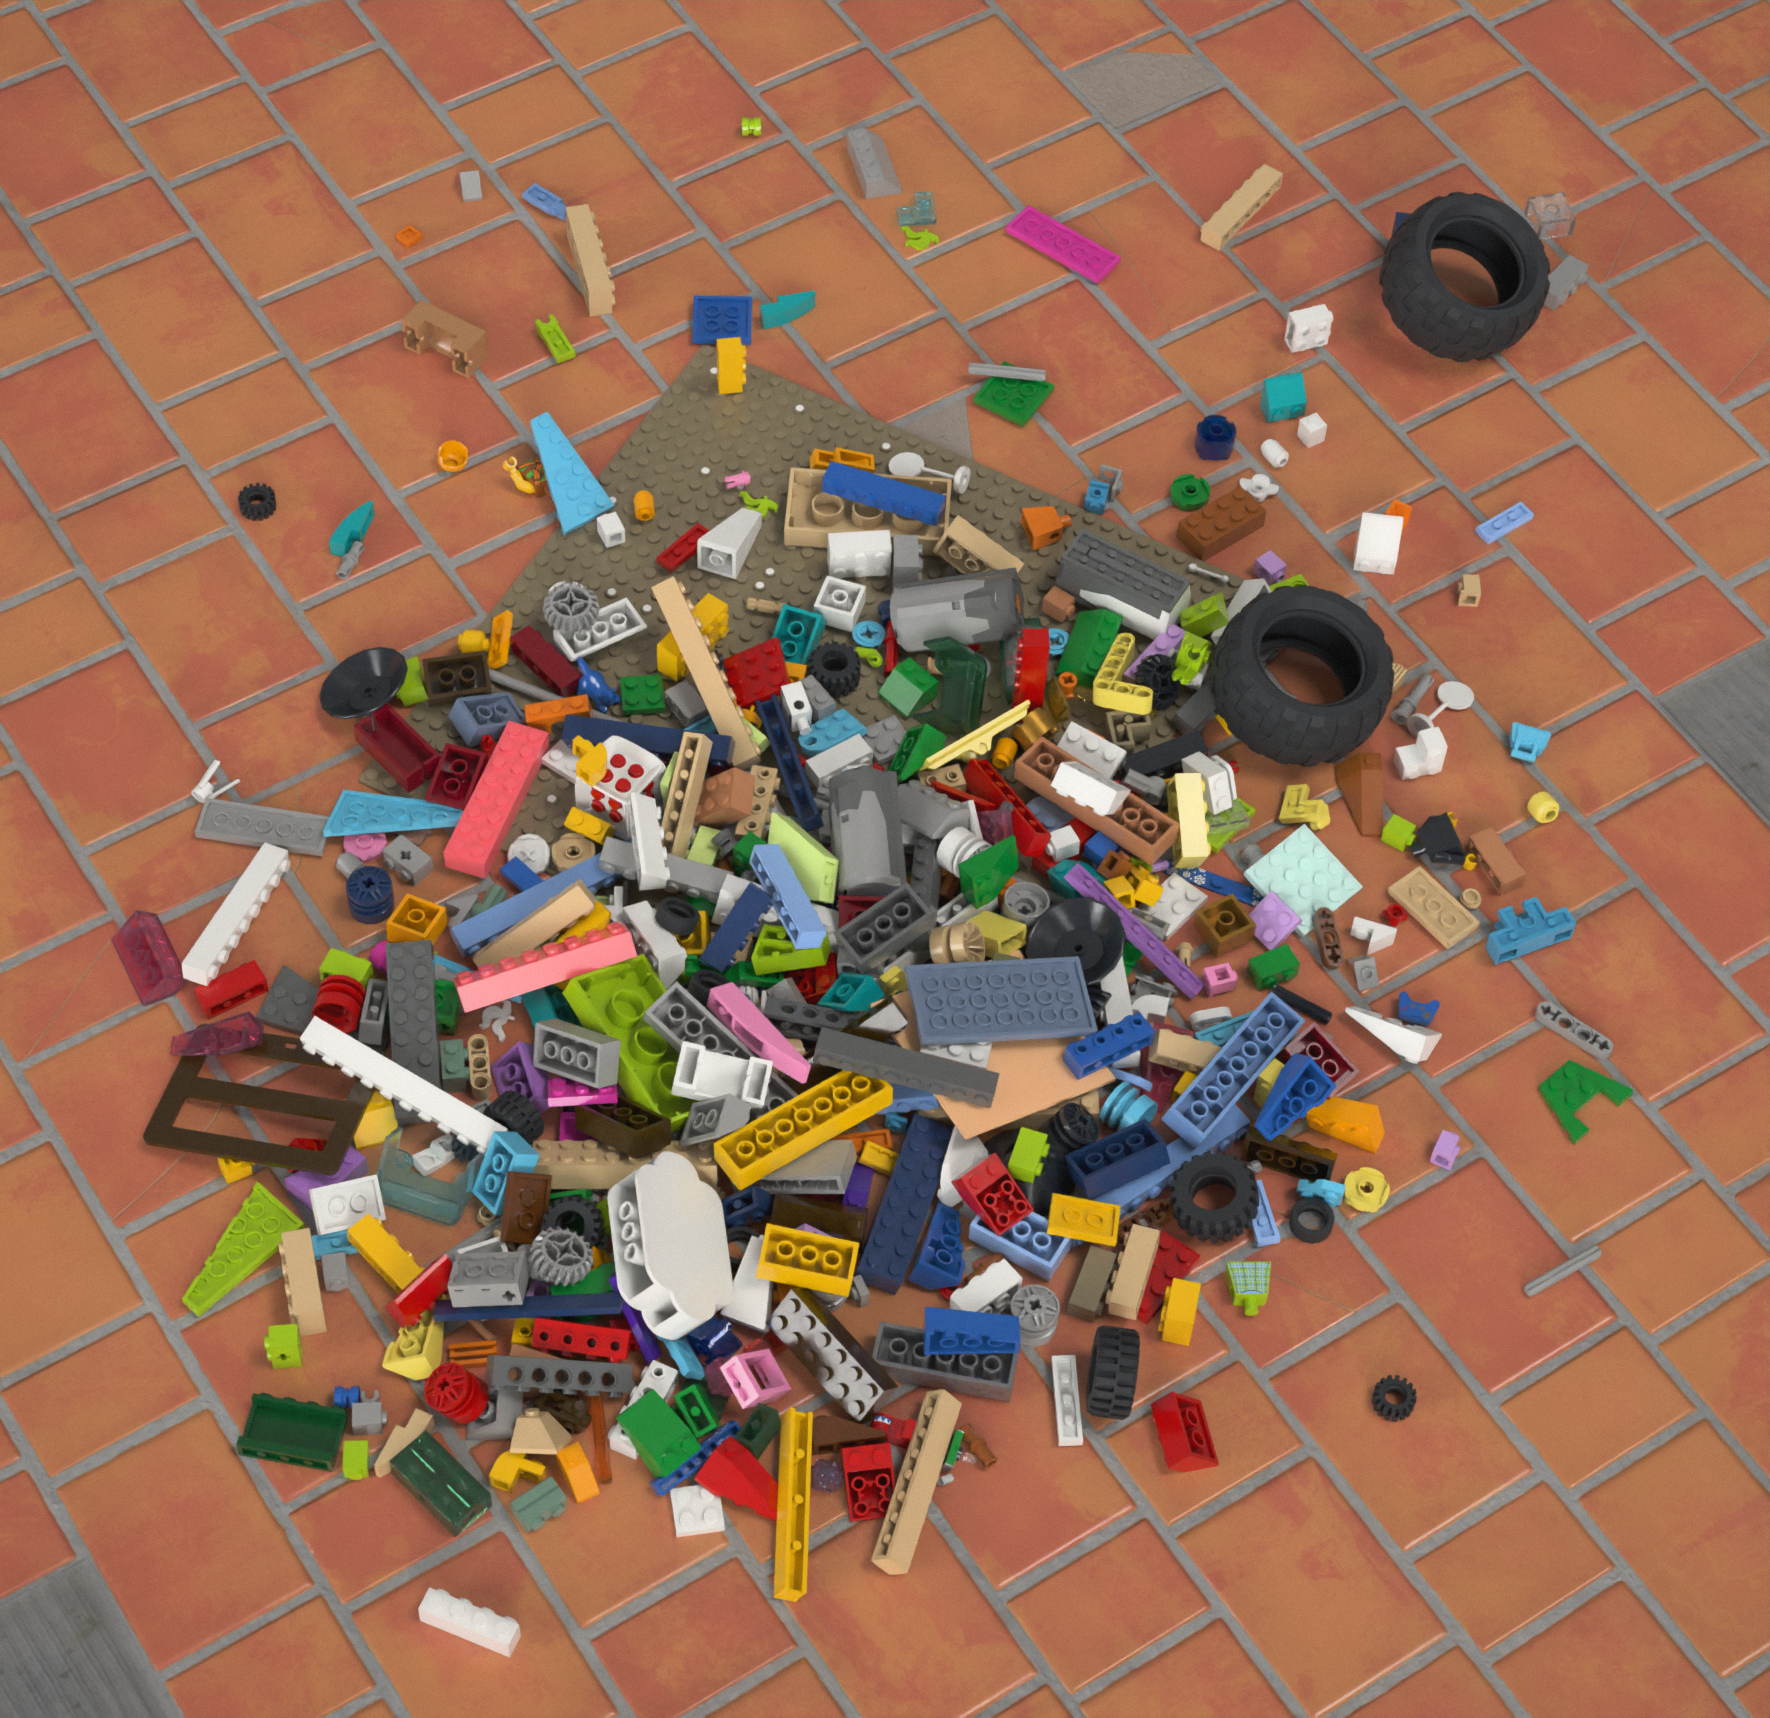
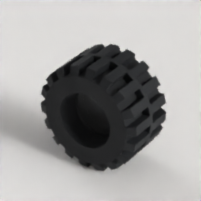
[808,642,861,698]
[483,1090,544,1145]
[542,1196,605,1255]

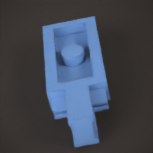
[522,183,566,221]

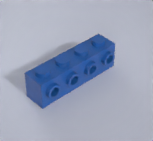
[1063,1012,1155,1080]

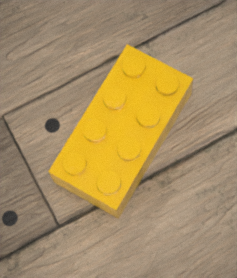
[657,593,729,683]
[755,1223,859,1297]

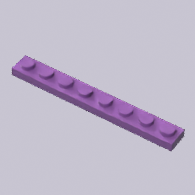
[1064,863,1205,1000]

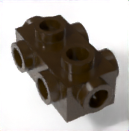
[534,1390,592,1434]

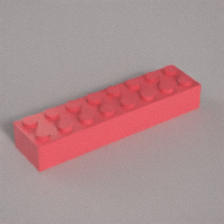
[444,721,550,879]
[453,921,637,1013]

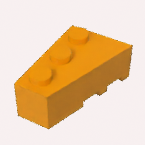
[1306,1096,1385,1154]

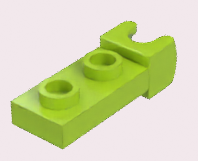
[535,314,576,363]

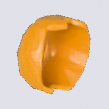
[438,440,468,473]

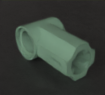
[470,884,508,918]

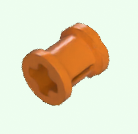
[1057,672,1077,700]

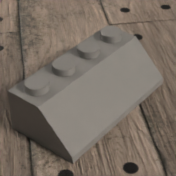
[846,128,902,199]
[898,780,969,839]

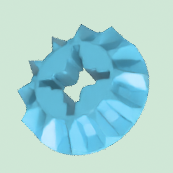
[852,620,885,649]
[1049,628,1070,657]

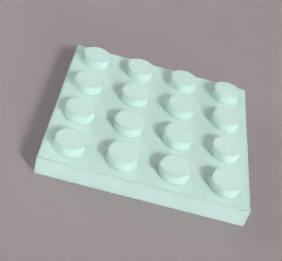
[1243,824,1363,938]

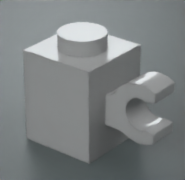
[352,1390,388,1436]

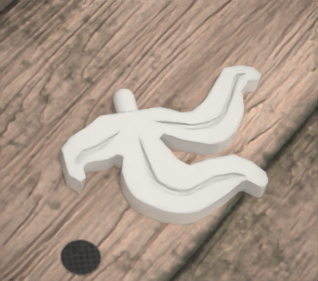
[479,1000,515,1042]

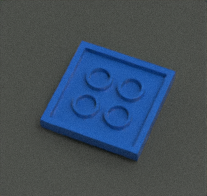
[692,295,752,345]

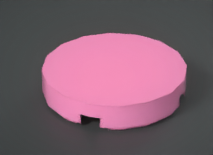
[343,832,387,863]

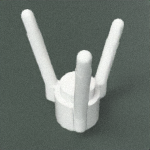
[191,760,240,803]

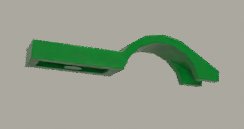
[684,954,784,988]

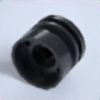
[1038,1102,1100,1163]

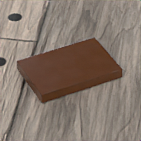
[500,1171,552,1244]

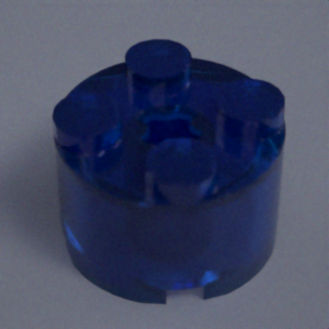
[1194,415,1236,461]
[687,1315,743,1369]

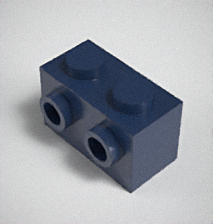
[721,1185,773,1228]

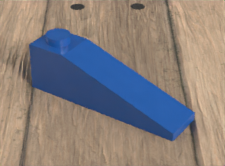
[908,1202,965,1290]

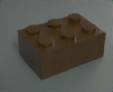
[422,650,492,707]

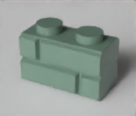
[510,1476,568,1532]

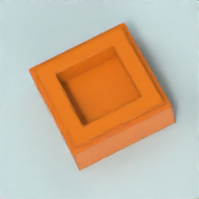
[396,224,423,248]

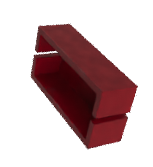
[354,703,441,793]

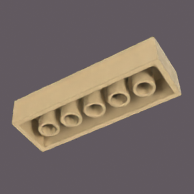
[565,204,615,317]

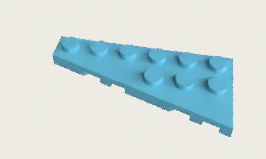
[530,412,615,536]
[323,790,464,837]

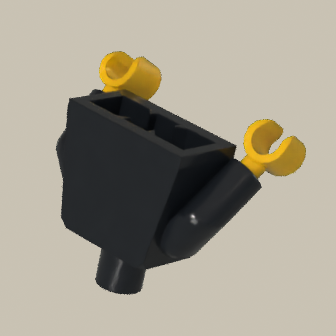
[1410,812,1477,871]

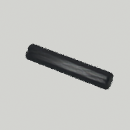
[1271,984,1332,1024]

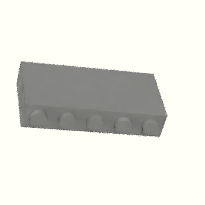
[730,1140,857,1194]

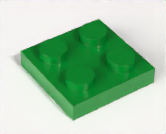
[620,674,665,716]

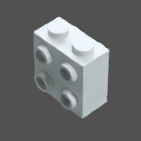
[1284,304,1333,353]

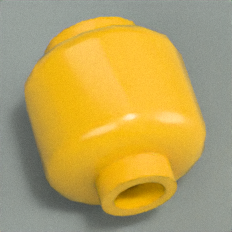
[457,629,489,653]

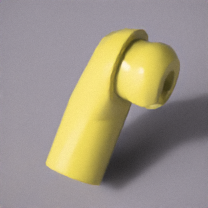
[1310,804,1330,830]

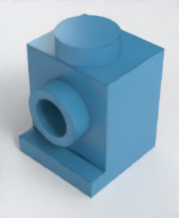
[1084,480,1110,514]

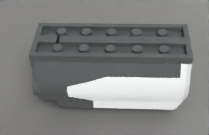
[1056,529,1191,640]

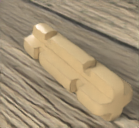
[746,597,787,615]

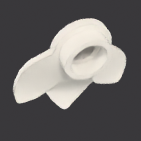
[1240,474,1279,502]

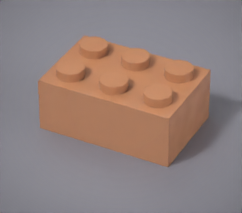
[693,767,755,829]

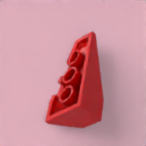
[694,1436,778,1522]

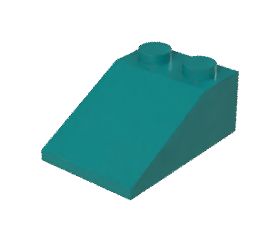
[771,604,827,665]

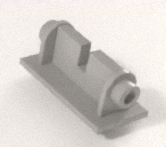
[1131,974,1178,1007]

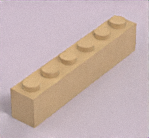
[1200,164,1283,251]
[661,732,713,858]
[473,879,596,967]

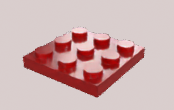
[723,637,791,709]

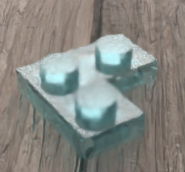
[897,192,936,226]

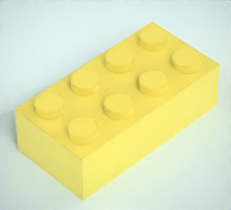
[1166,773,1211,869]

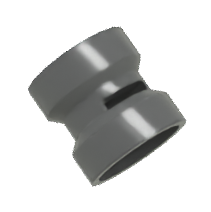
[711,828,738,859]

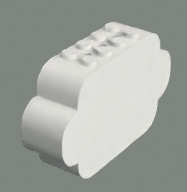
[607,1151,734,1340]

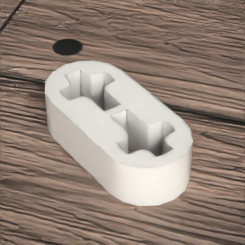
[1189,1007,1233,1031]

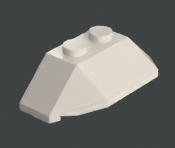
[937,1126,988,1207]

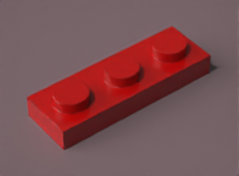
[656,523,709,573]

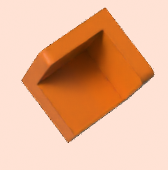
[1385,499,1412,533]

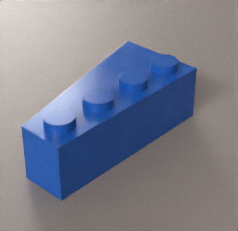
[923,1307,1021,1355]

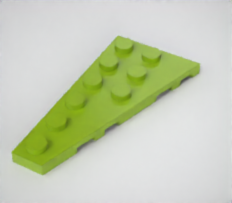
[182,1181,305,1317]

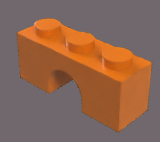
[525,694,593,734]

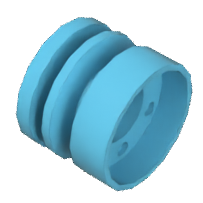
[1099,1081,1158,1131]

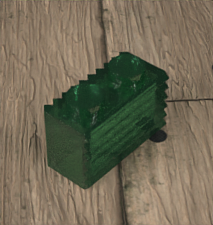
[734,1403,781,1460]

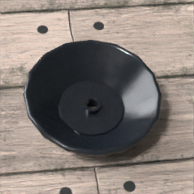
[319,647,408,719]
[1026,898,1126,986]
[984,1128,1075,1216]

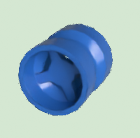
[334,1386,361,1409]

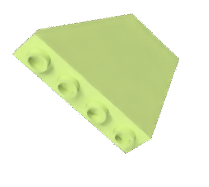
[768,813,839,904]

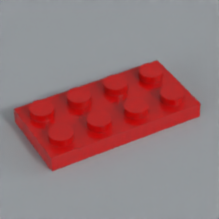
[1137,1231,1201,1324]

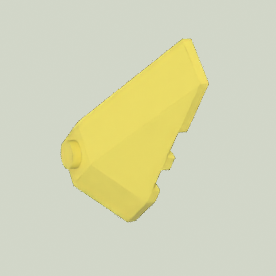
[382,1293,446,1380]

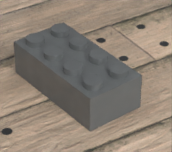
[834,882,935,975]

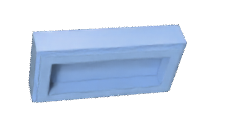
[1108,1066,1153,1092]

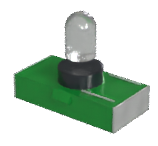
[940,1429,977,1473]

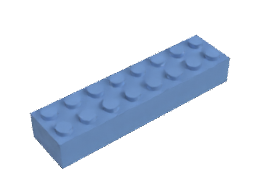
[1161,992,1306,1149]

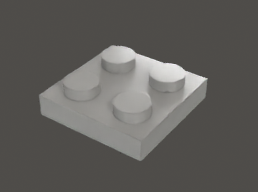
[862,715,906,765]

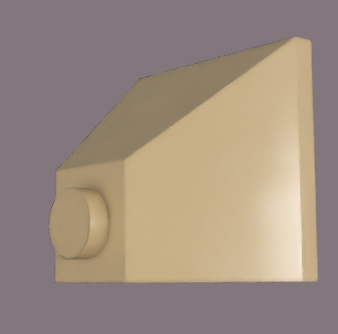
[510,1408,572,1454]

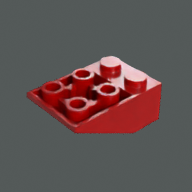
[783,952,839,1006]
[951,1153,1034,1236]
[840,1442,895,1522]

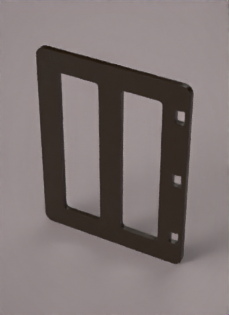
[143,1024,387,1176]

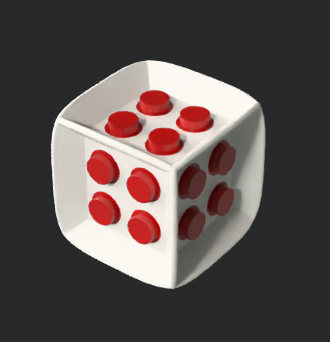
[575,735,666,840]

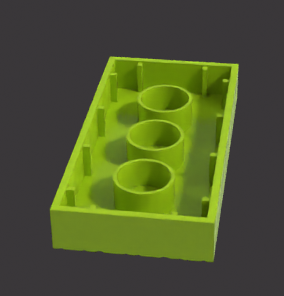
[563,954,700,1133]

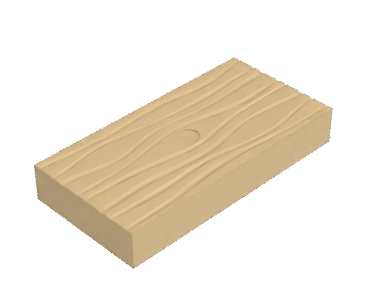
[784,468,952,556]

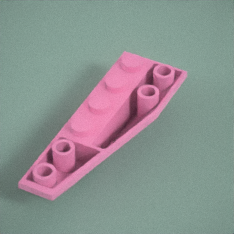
[707,982,811,1084]

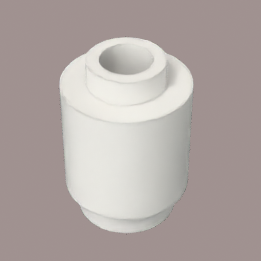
[1261,439,1289,468]

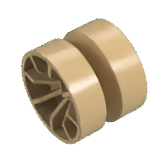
[929,921,985,964]

